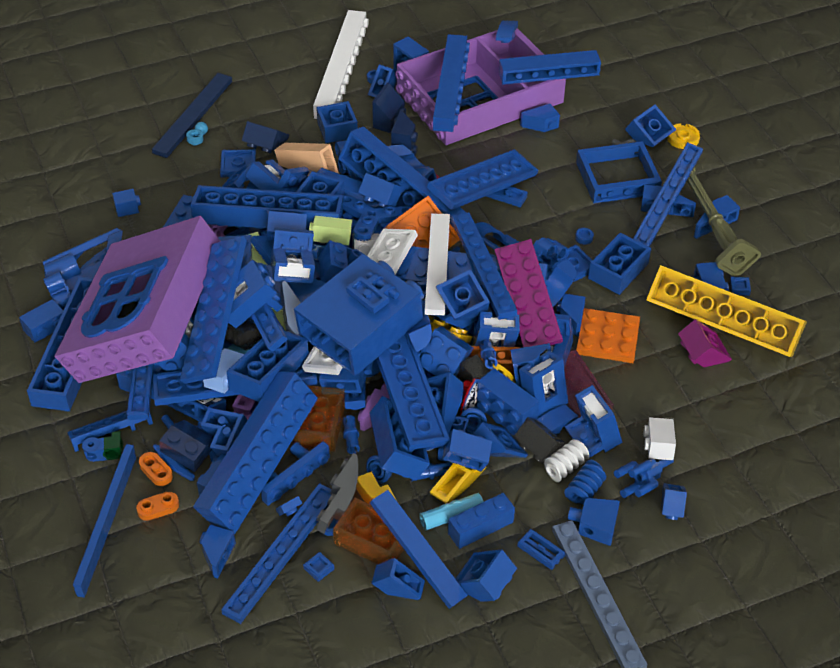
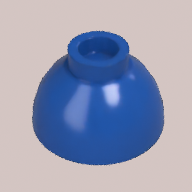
[460,407,487,435]
[366,455,392,483]

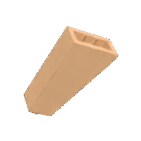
[274,143,339,176]

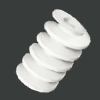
[544,439,589,482]

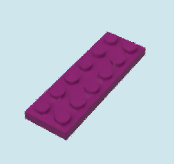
[494,239,563,348]

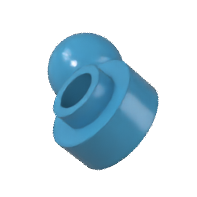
[186,122,208,145]

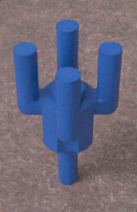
[614,459,674,498]

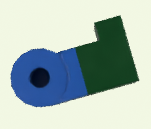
[82,431,123,462]

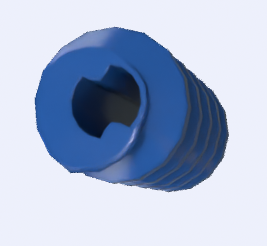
[564,459,607,505]

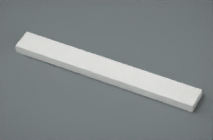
[425,213,450,315]

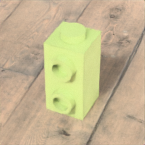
[309,216,352,245]

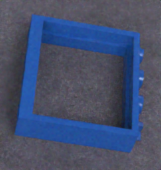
[576,141,662,203]

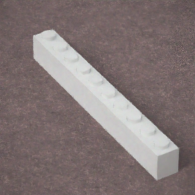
[313,10,369,119]

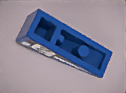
[167,397,226,422]

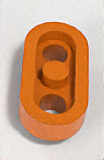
[139,452,173,486]
[136,492,179,521]

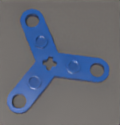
[343,195,412,241]

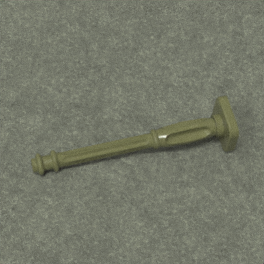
[687,167,761,276]

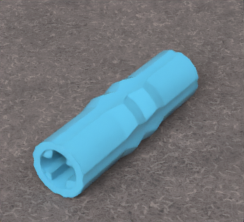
[419,493,484,531]

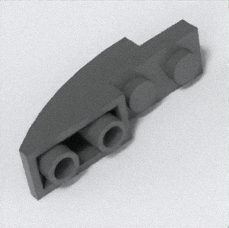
[316,453,358,534]

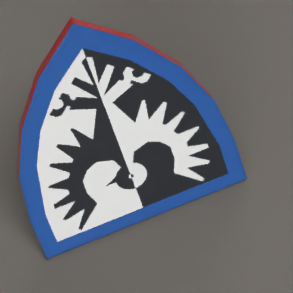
[460,378,480,415]

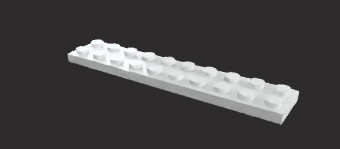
[302,229,418,375]

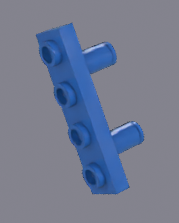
[261,441,330,506]

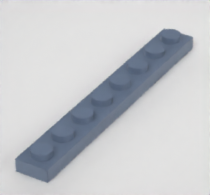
[552,520,648,668]

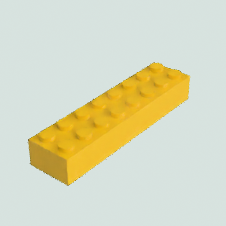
[646,265,807,357]

